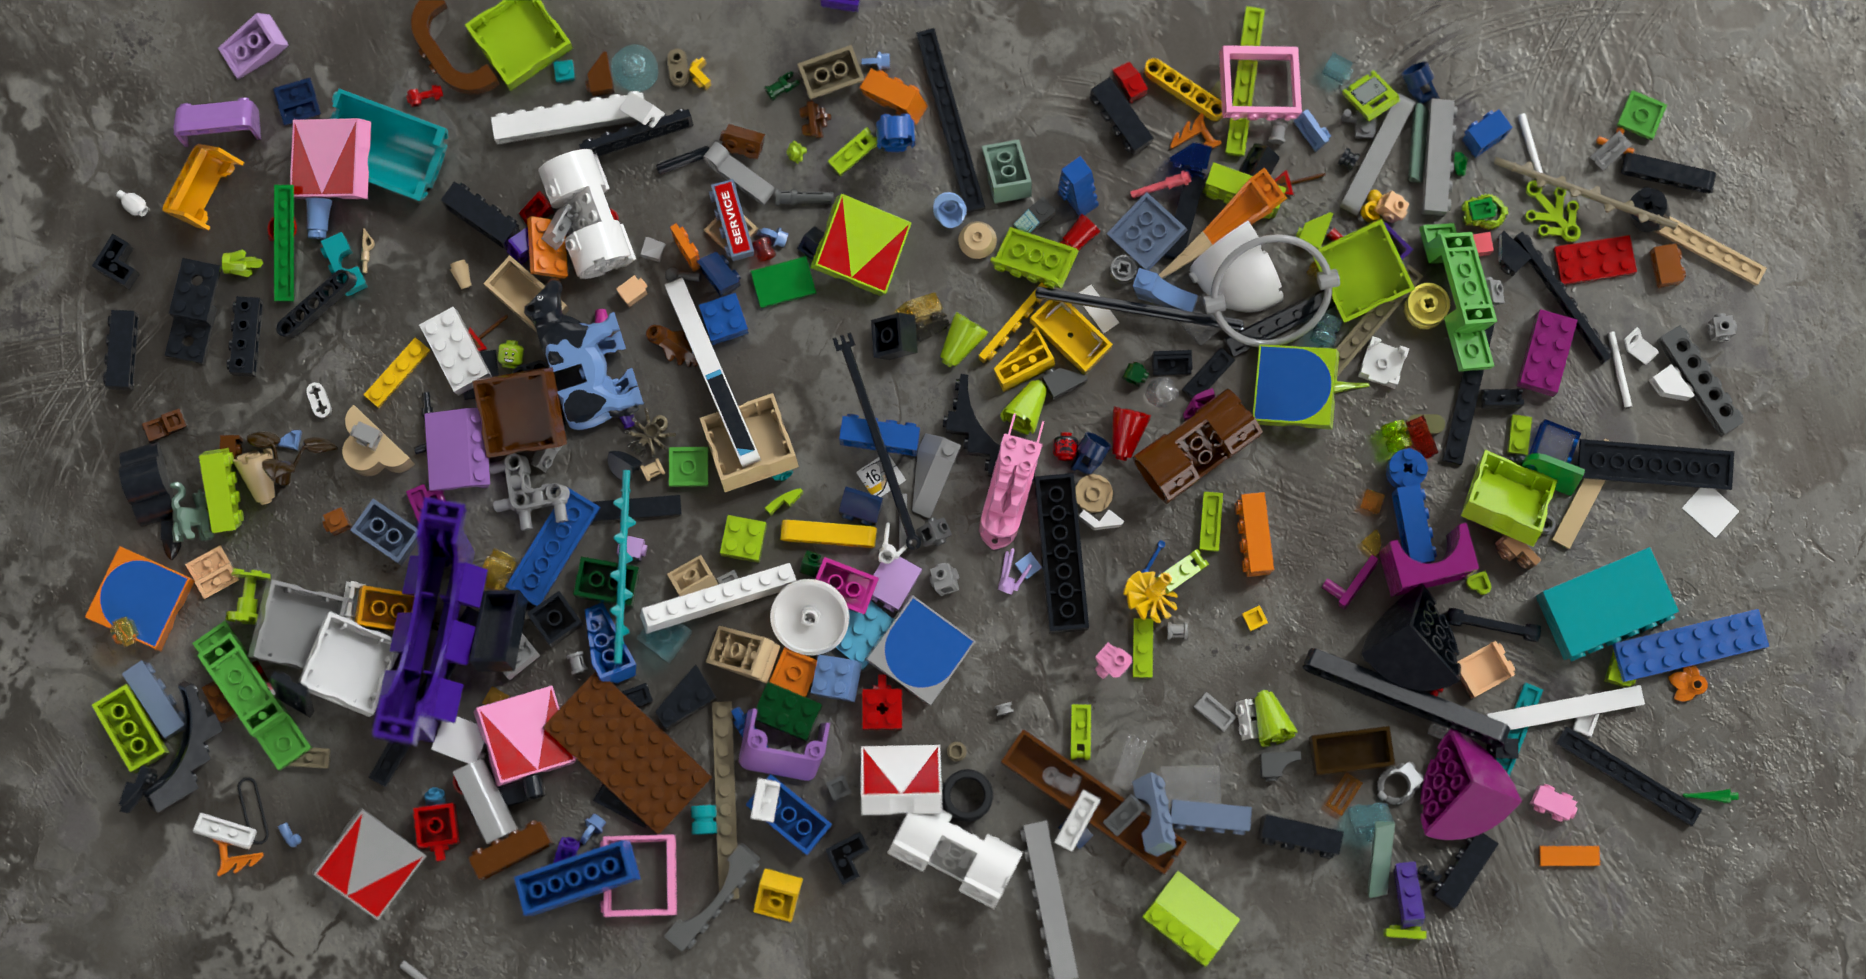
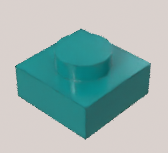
[554,60,575,82]

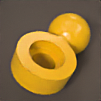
[1360,189,1382,222]

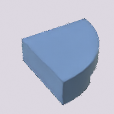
[278,430,302,450]

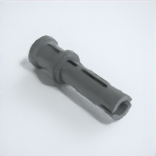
[776,188,833,206]

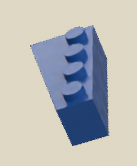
[1058,156,1099,216]

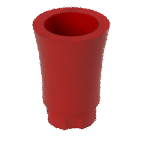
[1059,214,1101,251]

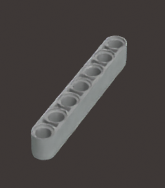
[1340,93,1415,216]

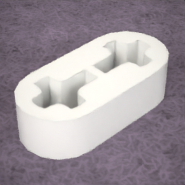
[306,382,332,419]

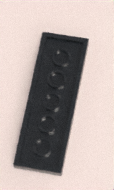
[579,108,694,157]

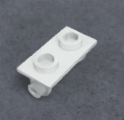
[344,581,366,621]
[1236,699,1259,741]

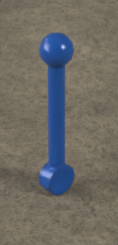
[1141,540,1165,573]

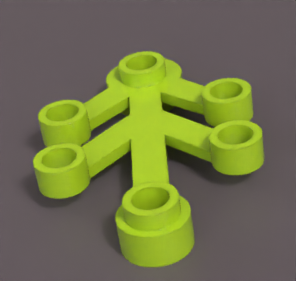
[1525,180,1581,242]

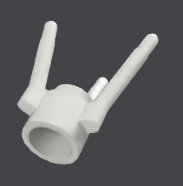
[878,523,912,564]

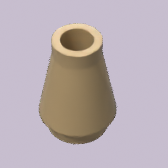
[450,260,472,290]

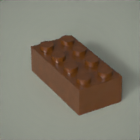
[469,820,555,881]

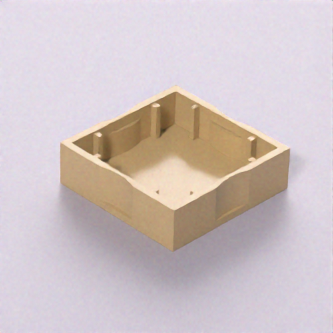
[700,393,799,492]

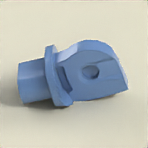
[861,51,890,70]
[757,227,788,248]
[580,813,606,845]

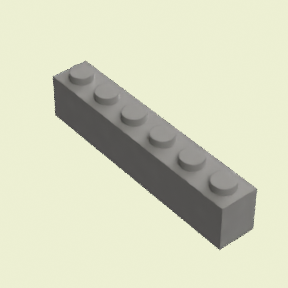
[1422,98,1457,216]

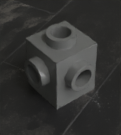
[917,517,952,547]

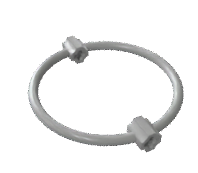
[1203,234,1340,347]

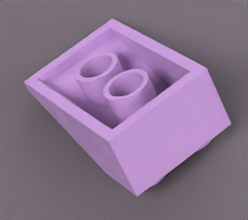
[218,13,289,79]

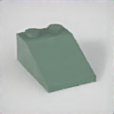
[982,140,1032,203]

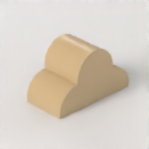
[342,405,415,476]
[706,626,780,683]

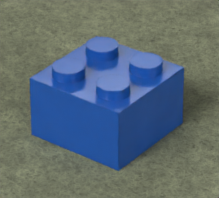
[1462,109,1513,158]
[699,293,749,345]

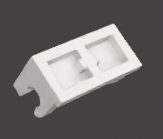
[619,92,665,127]
[751,778,780,822]

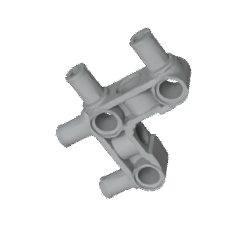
[489,453,570,531]

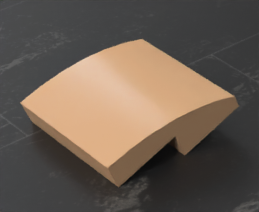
[185,545,239,599]

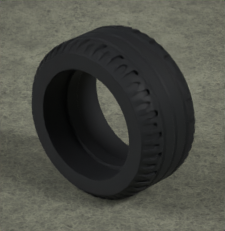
[942,769,993,822]

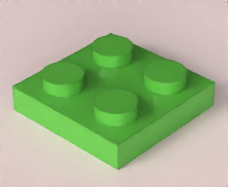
[1617,90,1667,140]
[669,447,708,487]

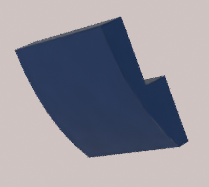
[273,77,321,125]

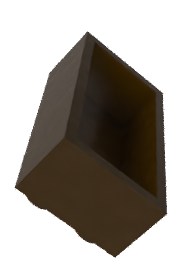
[1309,726,1395,776]

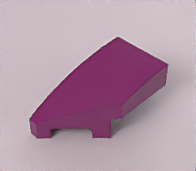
[1183,388,1215,421]

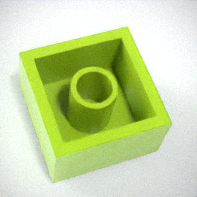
[720,515,767,563]

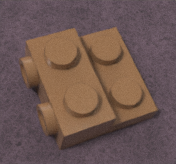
[1495,535,1541,570]

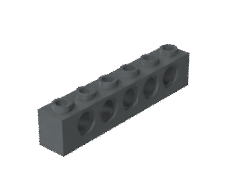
[1657,325,1744,437]

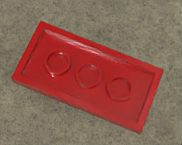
[1553,235,1637,285]

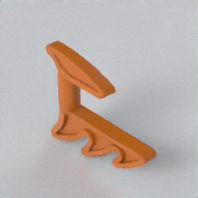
[1170,113,1222,153]
[213,839,264,876]

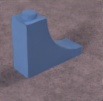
[1133,268,1198,312]

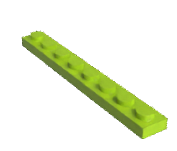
[1225,6,1265,157]

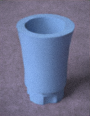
[305,198,332,239]

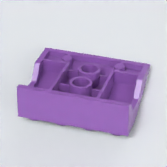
[424,408,490,491]

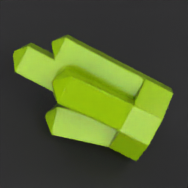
[222,249,263,277]

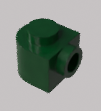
[1122,362,1150,387]
[799,550,822,577]

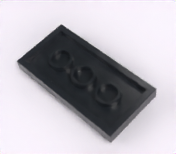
[270,671,314,718]

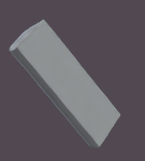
[453,758,517,844]

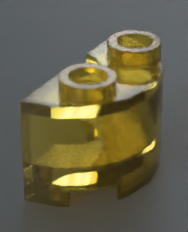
[482,548,517,590]

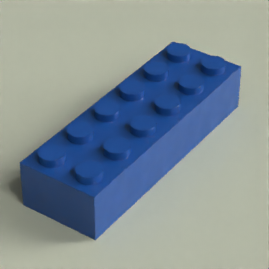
[514,840,641,916]

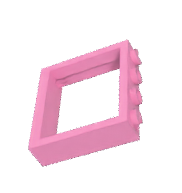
[1219,46,1302,121]
[600,835,677,917]

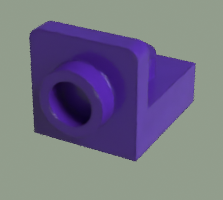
[553,837,581,863]

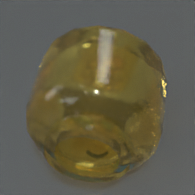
[110,616,139,647]

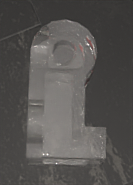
[1043,767,1082,797]

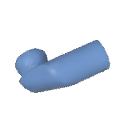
[278,822,301,847]

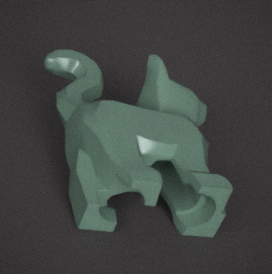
[170,482,214,542]

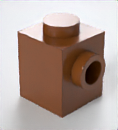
[322,507,352,536]

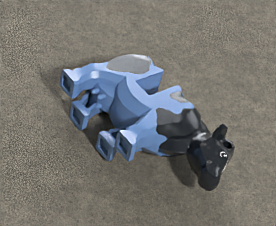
[524,279,644,430]

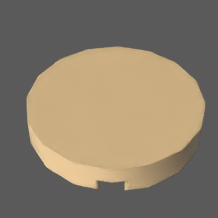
[1075,474,1113,513]

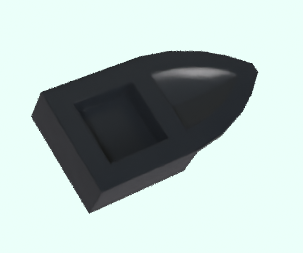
[161,521,182,560]

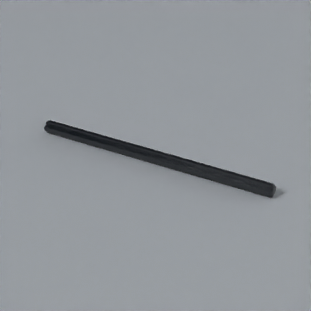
[1035,287,1244,331]

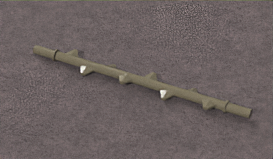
[1494,157,1678,230]

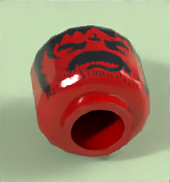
[1053,432,1079,461]

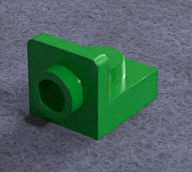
[1468,197,1497,222]

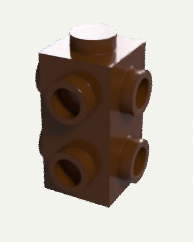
[720,124,765,159]

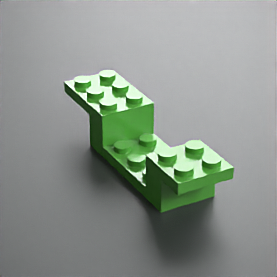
[1419,223,1497,372]
[192,621,312,771]

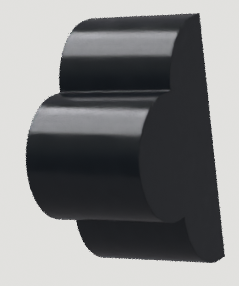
[119,442,174,527]

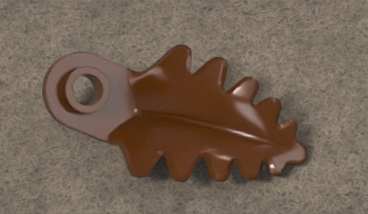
[646,325,698,367]

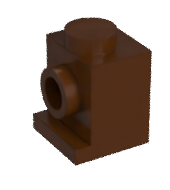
[220,435,243,465]

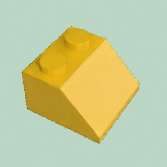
[753,868,803,922]

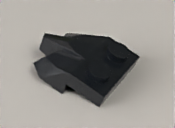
[119,765,158,813]

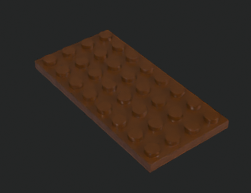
[542,672,712,835]

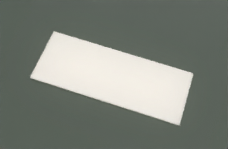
[1079,285,1119,333]

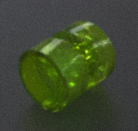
[1380,419,1412,453]

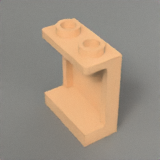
[1457,641,1515,699]

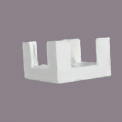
[1358,336,1409,389]

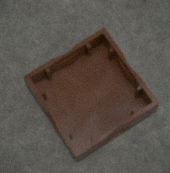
[472,367,567,458]

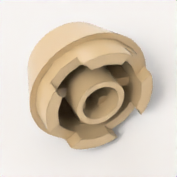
[958,221,997,259]

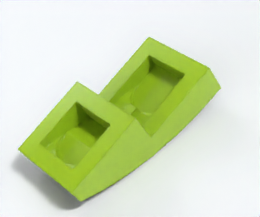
[765,488,804,516]

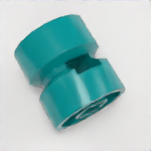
[691,805,717,835]

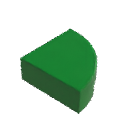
[1454,152,1468,176]

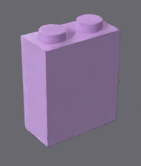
[871,556,922,612]

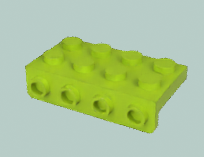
[990,227,1079,289]

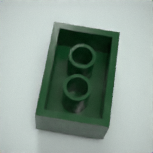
[573,556,641,608]
[755,681,823,742]

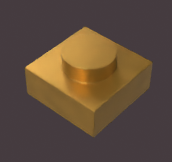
[482,686,510,705]

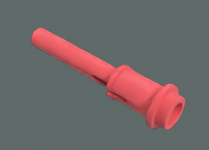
[1131,170,1191,199]

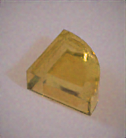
[1361,529,1381,556]

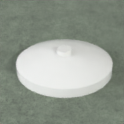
[770,579,849,655]

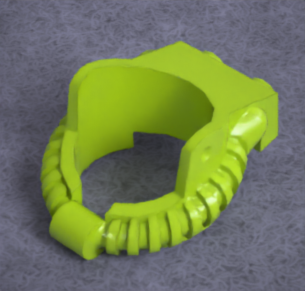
[1461,194,1508,229]

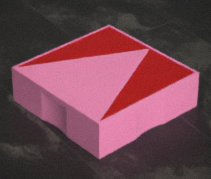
[290,118,371,200]
[474,686,576,787]

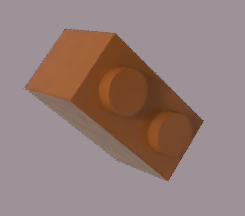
[1650,243,1686,288]

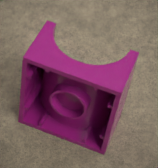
[1379,523,1479,597]

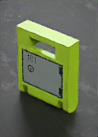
[1342,70,1400,122]

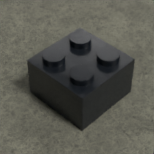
[871,312,918,360]
[527,591,584,647]

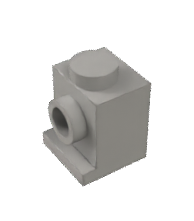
[350,421,383,451]

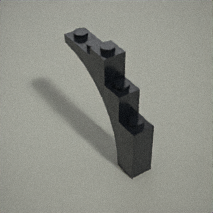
[943,374,1036,482]
[142,681,223,812]

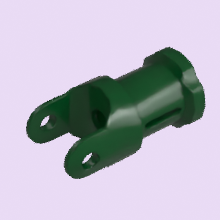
[764,71,800,101]

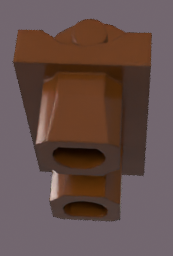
[799,101,832,139]

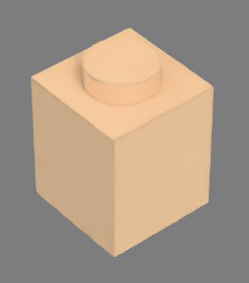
[616,275,648,308]

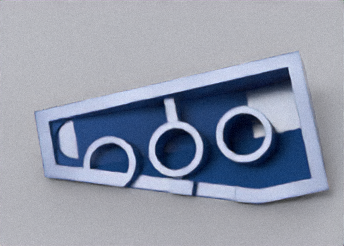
[585,602,636,683]

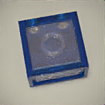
[1529,419,1581,464]

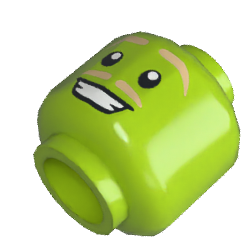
[497,340,524,368]

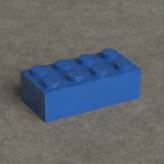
[839,414,920,456]
[1391,484,1437,564]
[746,774,832,856]

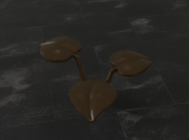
[246,431,338,485]

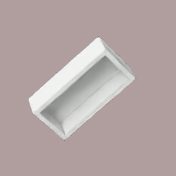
[419,307,492,396]

